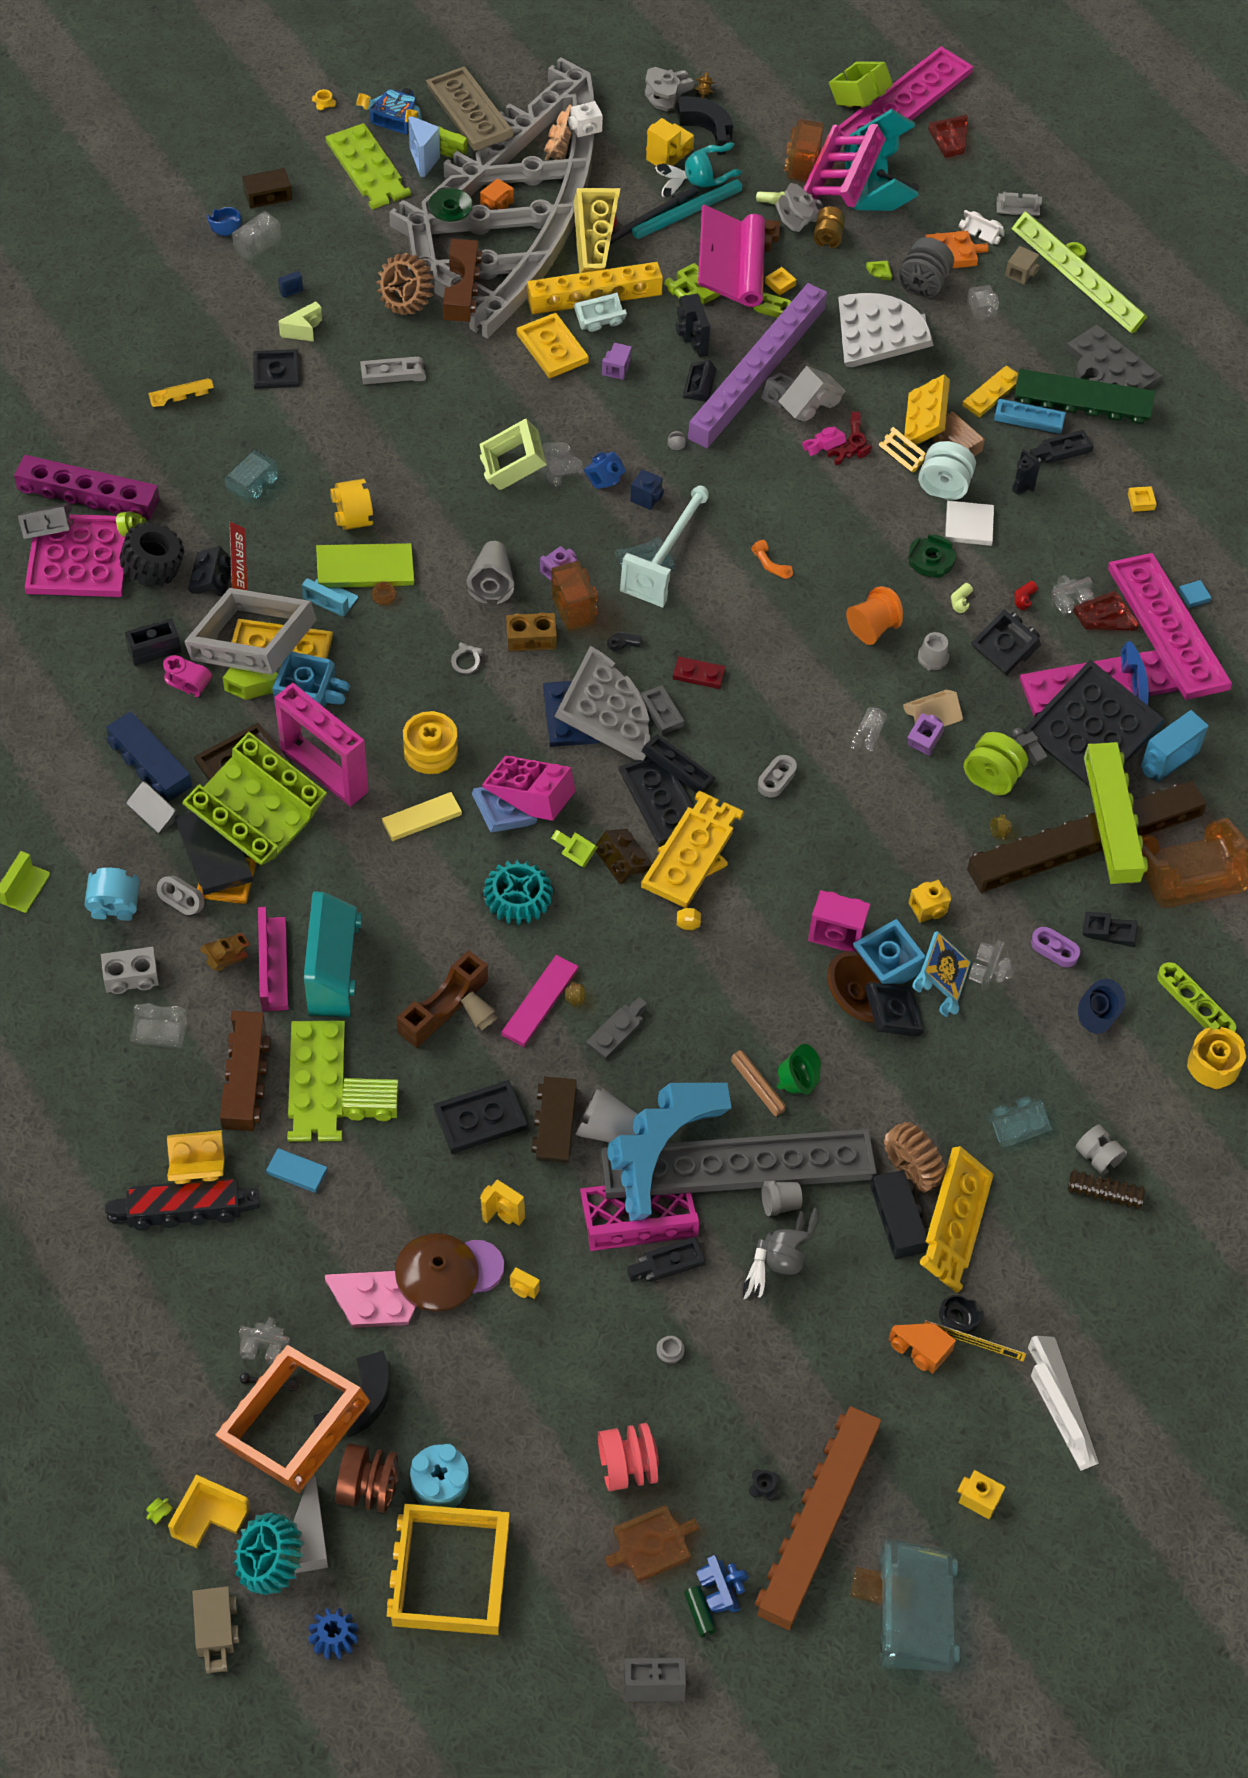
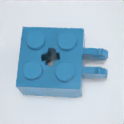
[273,651,350,708]

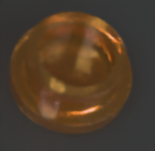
[372,582,396,605]

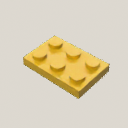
[517,313,589,379]
[903,374,950,448]

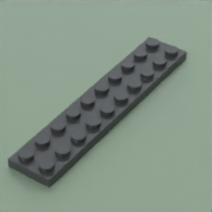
[601,1129,877,1199]

